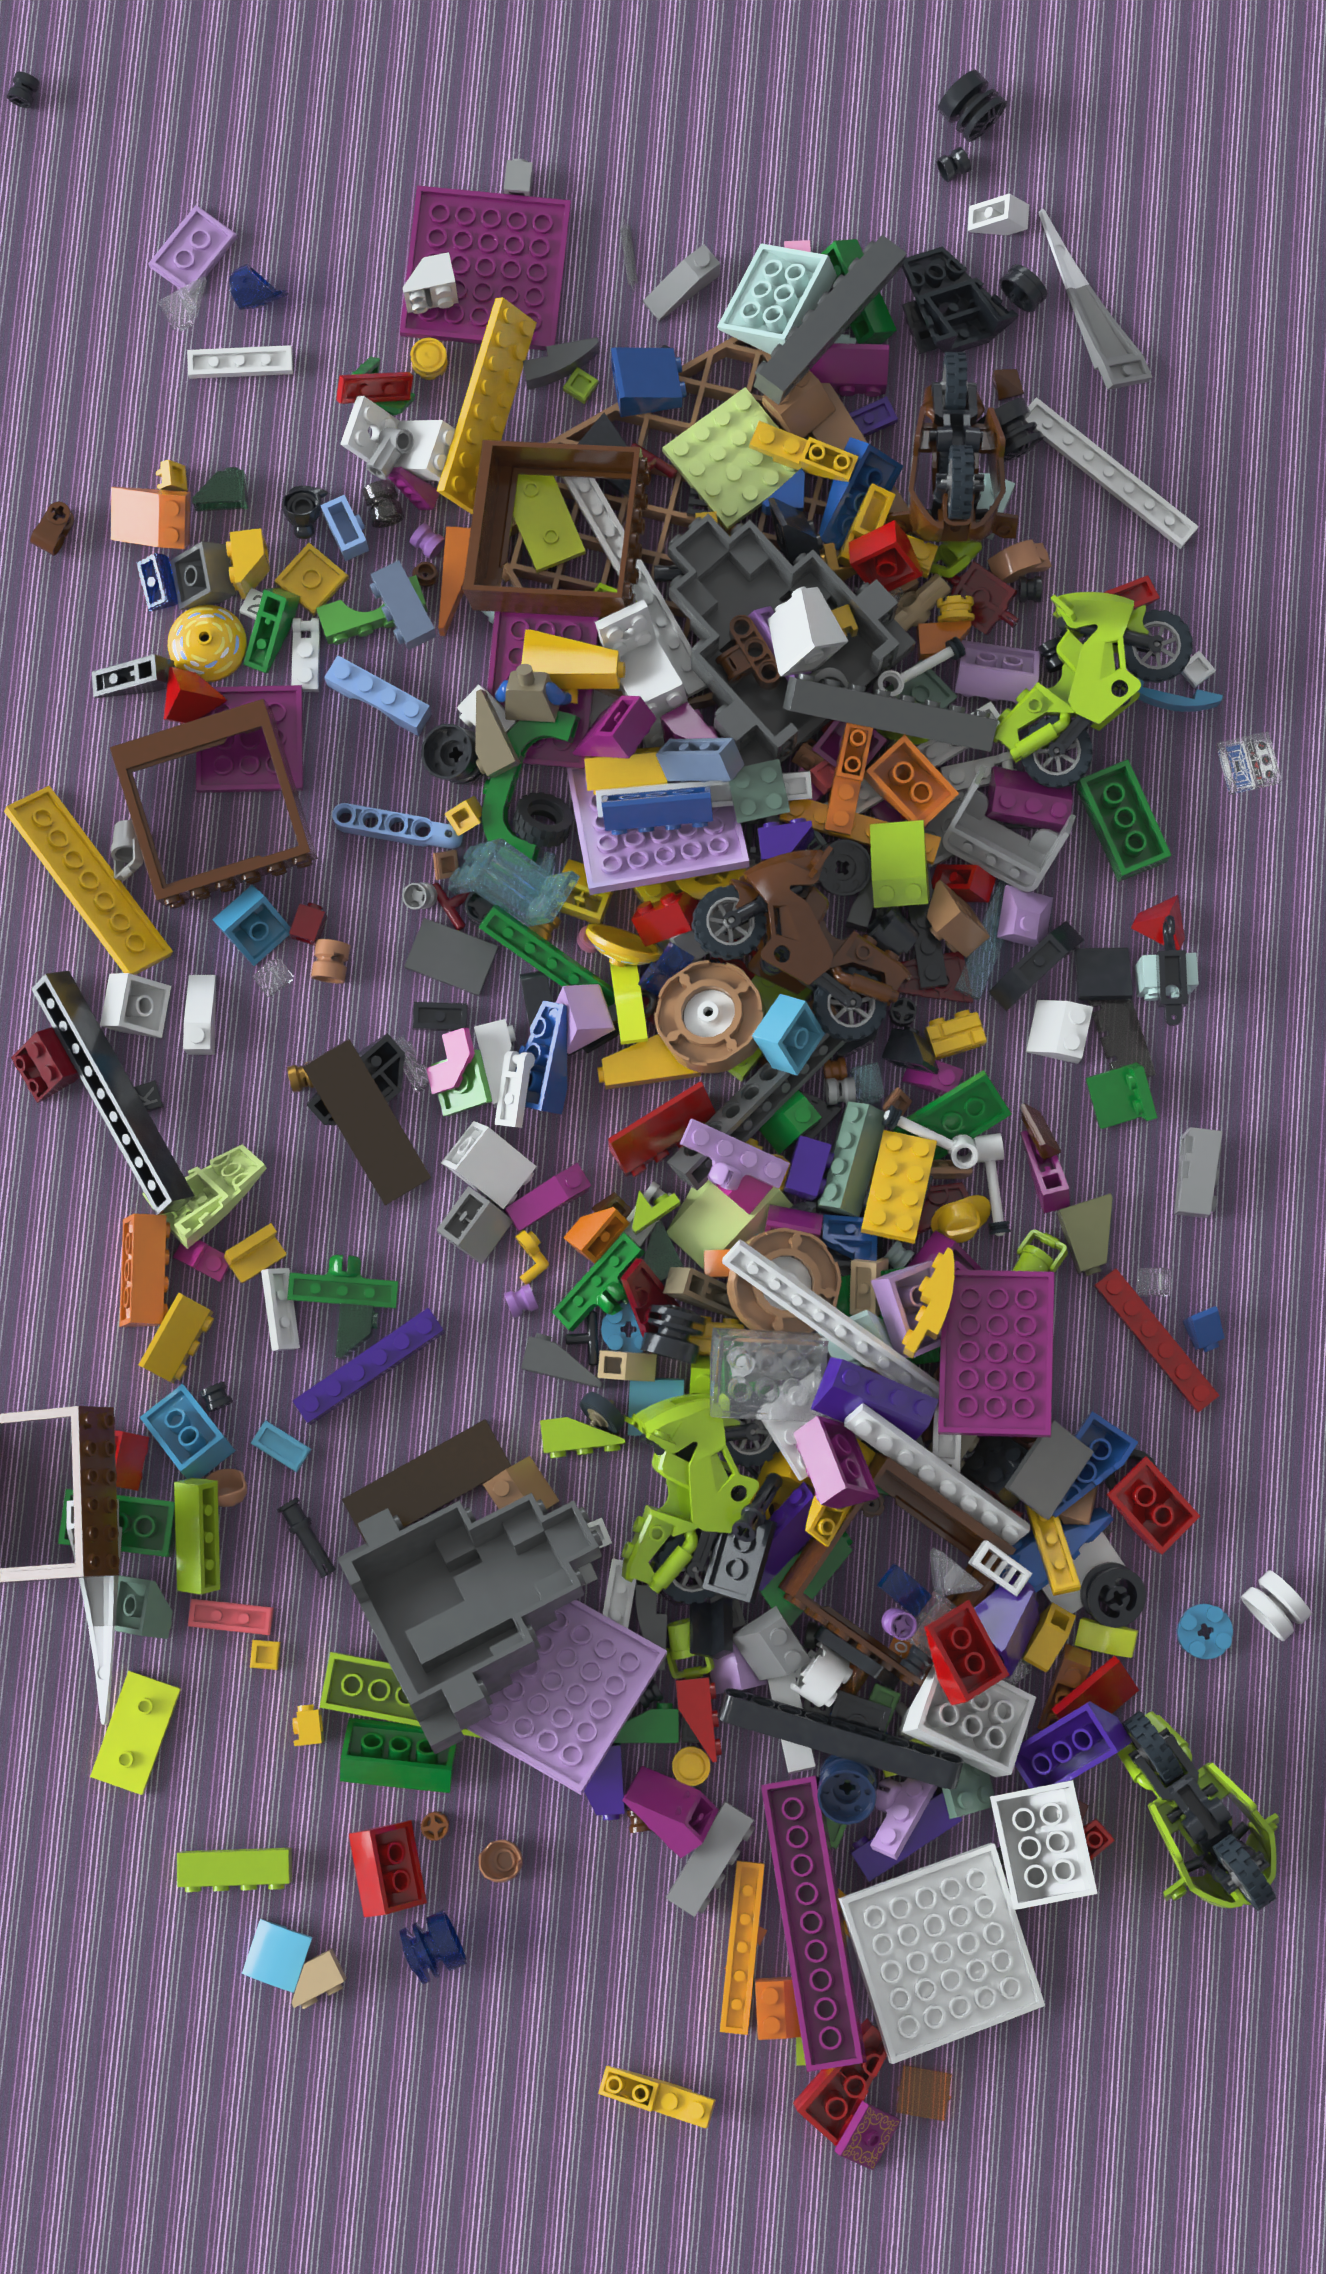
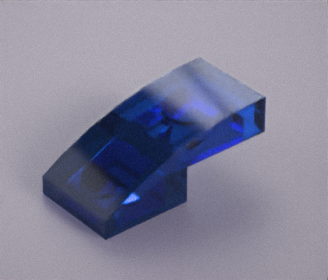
[638,942,694,996]
[877,1563,932,1618]

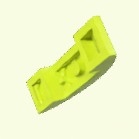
[609,958,648,1045]

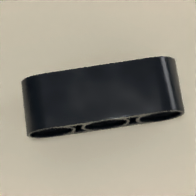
[520,971,552,1027]

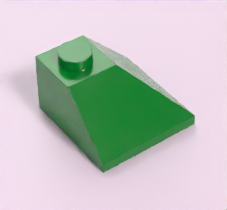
[759,1090,822,1155]

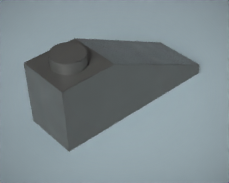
[521,1333,602,1389]

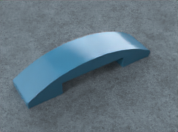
[1137,678,1223,712]

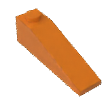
[438,526,471,636]

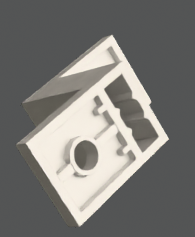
[340,396,455,482]
[595,599,688,748]

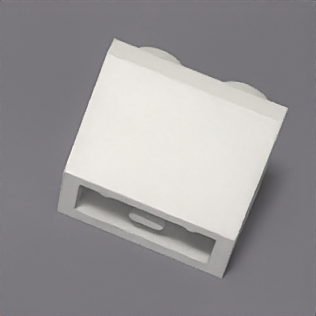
[403,252,459,314]

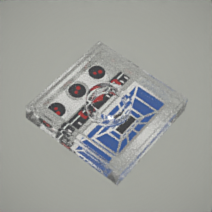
[1216,731,1282,795]

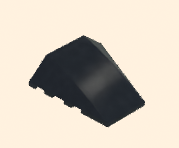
[902,246,1019,354]

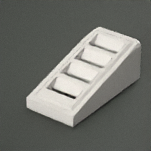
[968,1541,1033,1596]

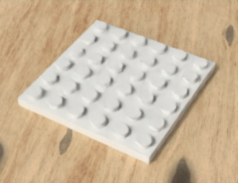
[838,1843,1045,2064]

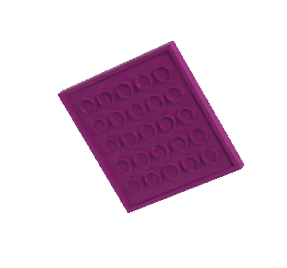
[400,185,571,351]

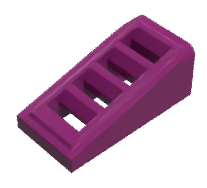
[388,467,440,510]

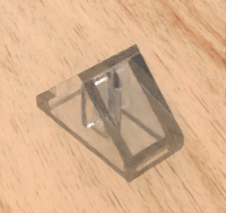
[930,1548,983,1596]

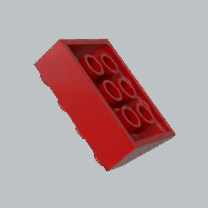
[608,1081,716,1177]

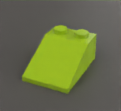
[870,820,930,908]

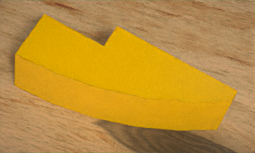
[837,483,896,567]

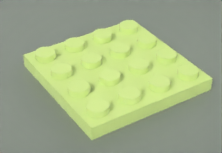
[662,387,806,531]

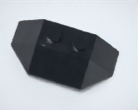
[306,1033,405,1125]

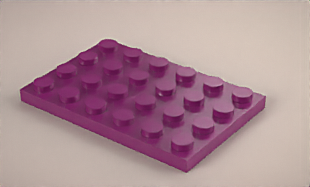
[487,612,601,769]
[938,1270,1055,1438]

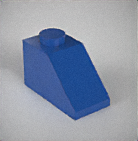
[1183,1306,1225,1353]

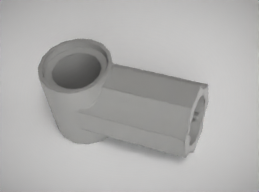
[367,428,414,479]

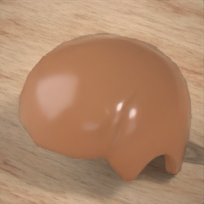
[206,1469,247,1507]
[479,1839,523,1883]

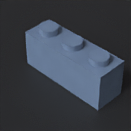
[369,560,436,650]
[656,738,744,782]

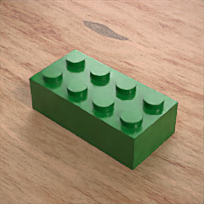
[1075,759,1171,882]
[58,1489,176,1558]

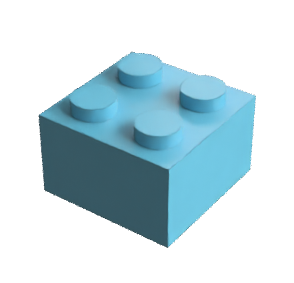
[752,994,825,1076]

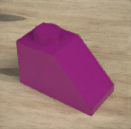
[901,1060,964,1096]

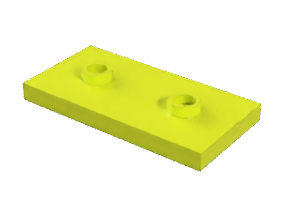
[513,474,586,573]
[90,1671,181,1795]

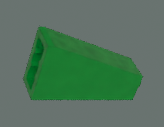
[759,1531,853,1627]

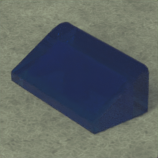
[136,553,178,612]

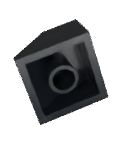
[768,497,823,566]

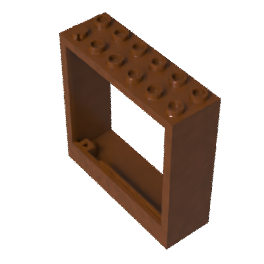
[463,440,651,618]
[110,699,318,909]
[0,1406,120,1584]
[778,1451,1016,1687]

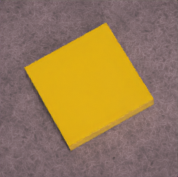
[274,543,349,616]

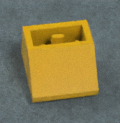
[226,528,270,599]
[550,859,614,924]

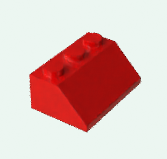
[349,1820,427,1918]

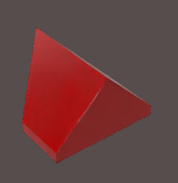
[164,667,228,724]
[1131,895,1185,950]

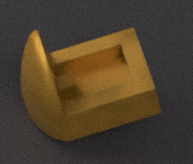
[820,543,857,581]

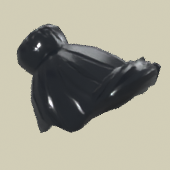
[282,485,328,539]

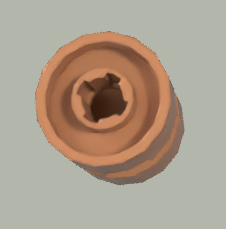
[311,939,351,984]

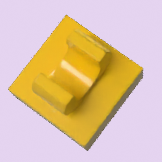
[156,459,188,491]

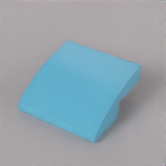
[628,1378,684,1436]
[242,1919,313,1993]

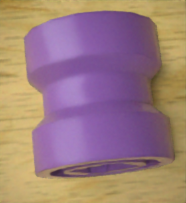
[409,523,445,560]
[504,1284,539,1318]
[881,1607,917,1640]

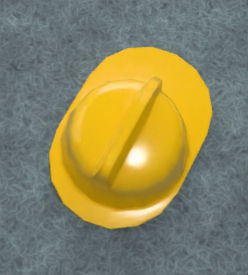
[931,1195,991,1243]

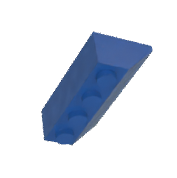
[601,786,713,835]

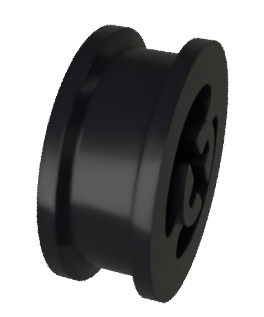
[1080,1562,1146,1628]

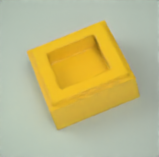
[250,1640,281,1670]

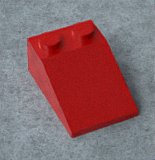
[1107,1456,1200,1554]
[924,1600,1009,1705]

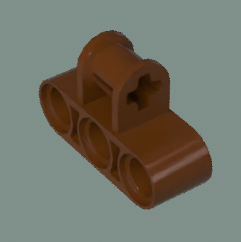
[715,615,781,690]

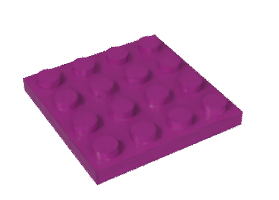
[196,685,303,793]

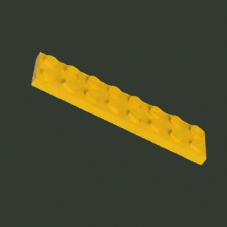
[437,297,537,514]
[4,785,173,975]

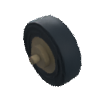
[579,1392,625,1434]

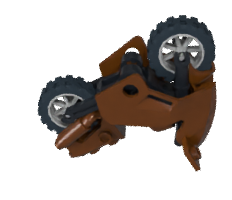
[886,352,1018,543]
[692,846,912,1042]

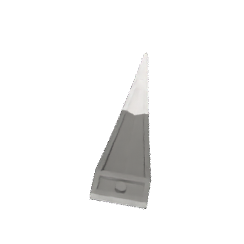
[1039,208,1153,390]
[67,1499,122,1725]

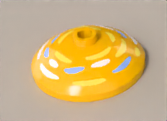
[168,605,247,682]
[586,923,663,967]

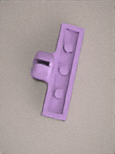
[680,1119,790,1190]
[870,1778,938,1860]

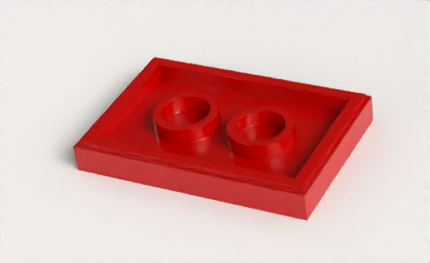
[1051,1655,1139,1720]

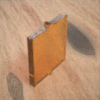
[896,2065,952,2121]

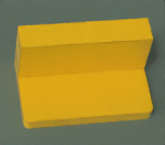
[224,1223,286,1283]

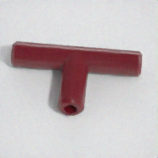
[631,443,678,479]
[432,882,471,931]

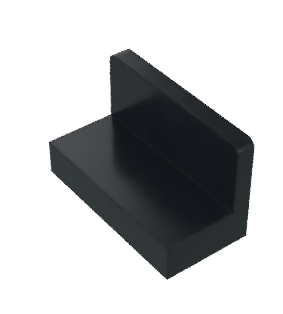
[690,1597,733,1660]

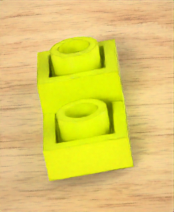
[1075,1617,1138,1658]

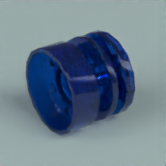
[399,1909,467,1985]

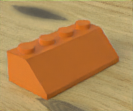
[119,1213,170,1327]

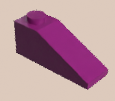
[1020,1130,1070,1213]
[505,1163,592,1232]

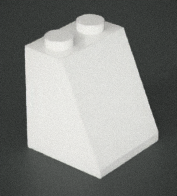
[768,586,848,676]
[441,1121,537,1209]

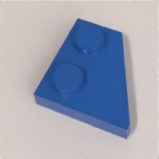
[822,1215,877,1261]

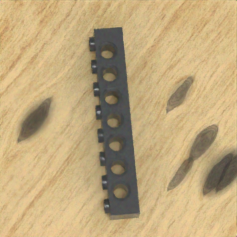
[667,1015,846,1191]

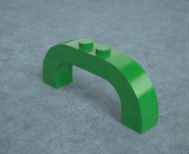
[482,711,580,871]

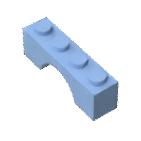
[324,655,432,736]

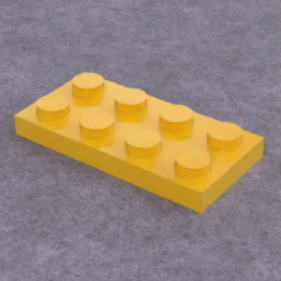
[861,1130,937,1244]

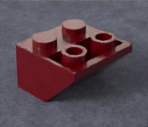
[11,1027,80,1103]

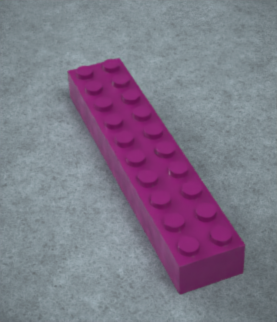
[761,1776,867,2072]

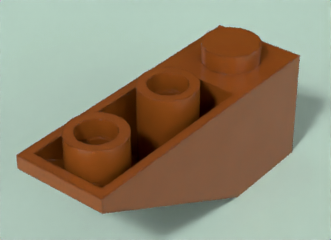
[1037,1643,1092,1730]

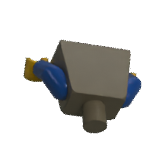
[495,664,578,722]

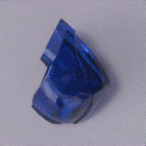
[229,263,289,310]

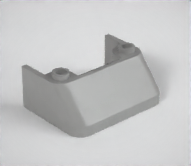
[942,765,1076,892]

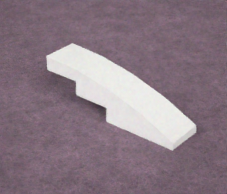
[767,1672,816,1774]

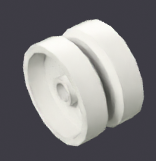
[1241,1570,1312,1641]

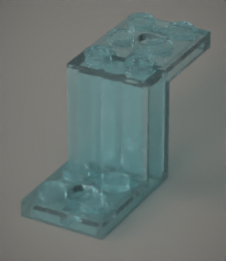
[448,838,580,927]

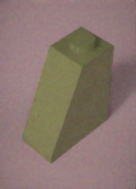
[1057,1193,1113,1276]

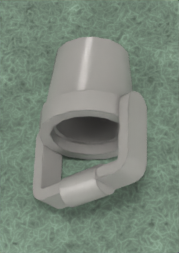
[111,820,143,881]

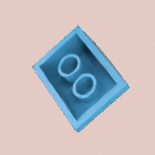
[139,1384,236,1479]

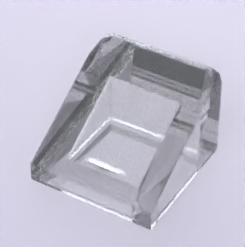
[252,958,294,997]
[1138,1268,1171,1296]

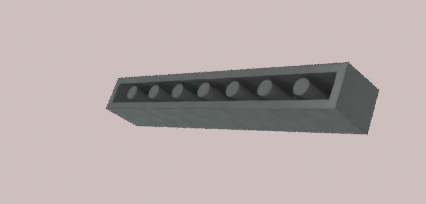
[754,235,907,405]
[783,673,998,752]

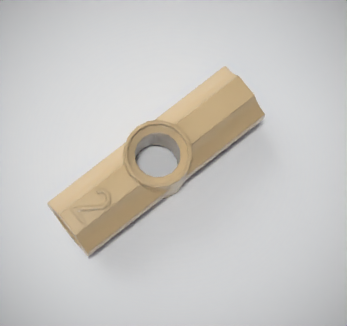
[894,574,951,631]

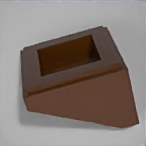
[992,369,1024,401]
[591,1192,632,1218]

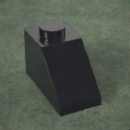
[882,1026,939,1074]

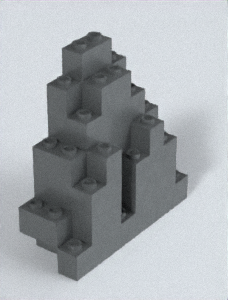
[668,514,916,766]
[337,1493,603,1754]

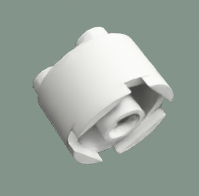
[790,1642,853,1707]

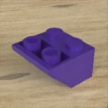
[758,818,815,861]
[783,1135,834,1202]

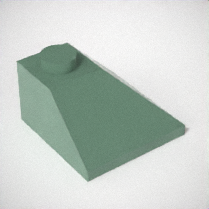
[115,1575,173,1639]

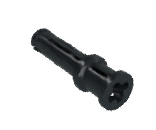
[732,1473,783,1542]
[277,1497,337,1579]

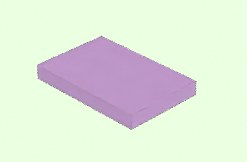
[148,205,238,296]

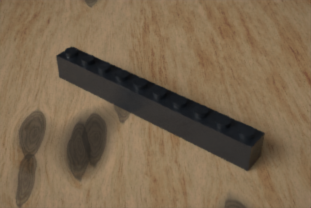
[31,971,195,1215]

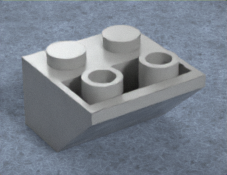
[436,1186,513,1265]

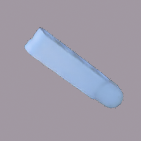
[332,803,463,849]

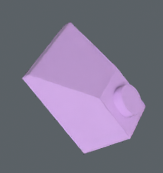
[997,885,1053,947]

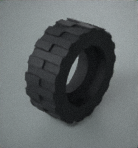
[512,792,574,848]

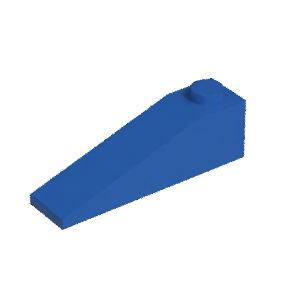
[818,437,903,550]
[516,1001,567,1115]
[1052,1411,1138,1518]
[1012,1507,1114,1593]

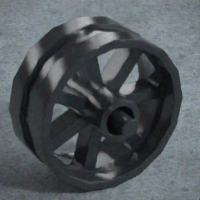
[999,264,1048,313]

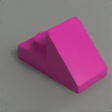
[173,1240,230,1283]

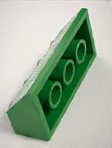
[340,1718,457,1793]

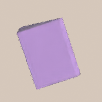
[556,984,615,1054]
[710,1642,768,1694]

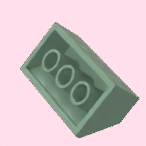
[816,1101,885,1217]

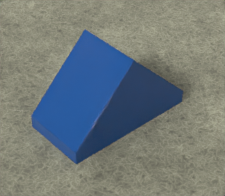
[762,468,805,515]

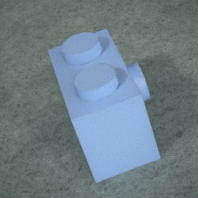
[320,495,369,561]

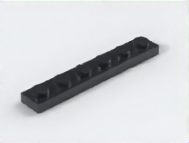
[907,863,948,990]

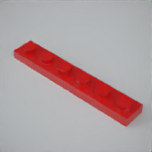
[1094,1268,1220,1413]

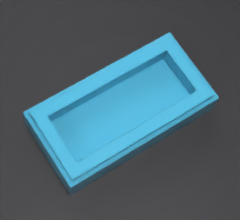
[251,1420,312,1472]

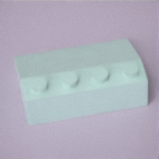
[717,244,837,354]

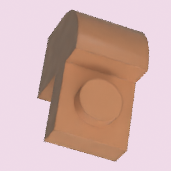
[987,539,1052,583]

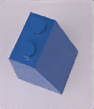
[611,347,687,417]

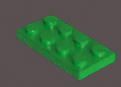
[893,1070,1012,1160]

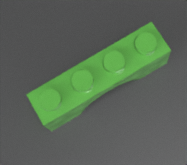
[316,575,428,645]

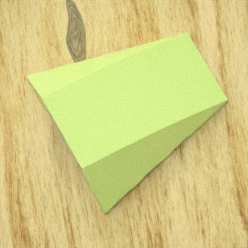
[142,1144,267,1249]
[665,1180,793,1270]

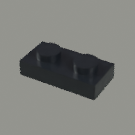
[413,1002,468,1031]

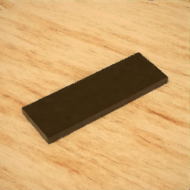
[302,1039,431,1206]
[342,1419,511,1543]

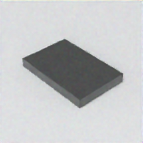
[404,918,499,996]
[1005,1420,1094,1520]

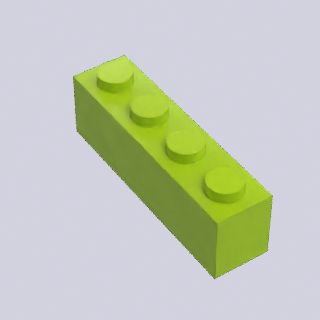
[174,1478,220,1595]
[177,1847,292,1892]

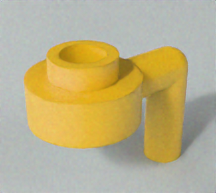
[515,1230,549,1285]

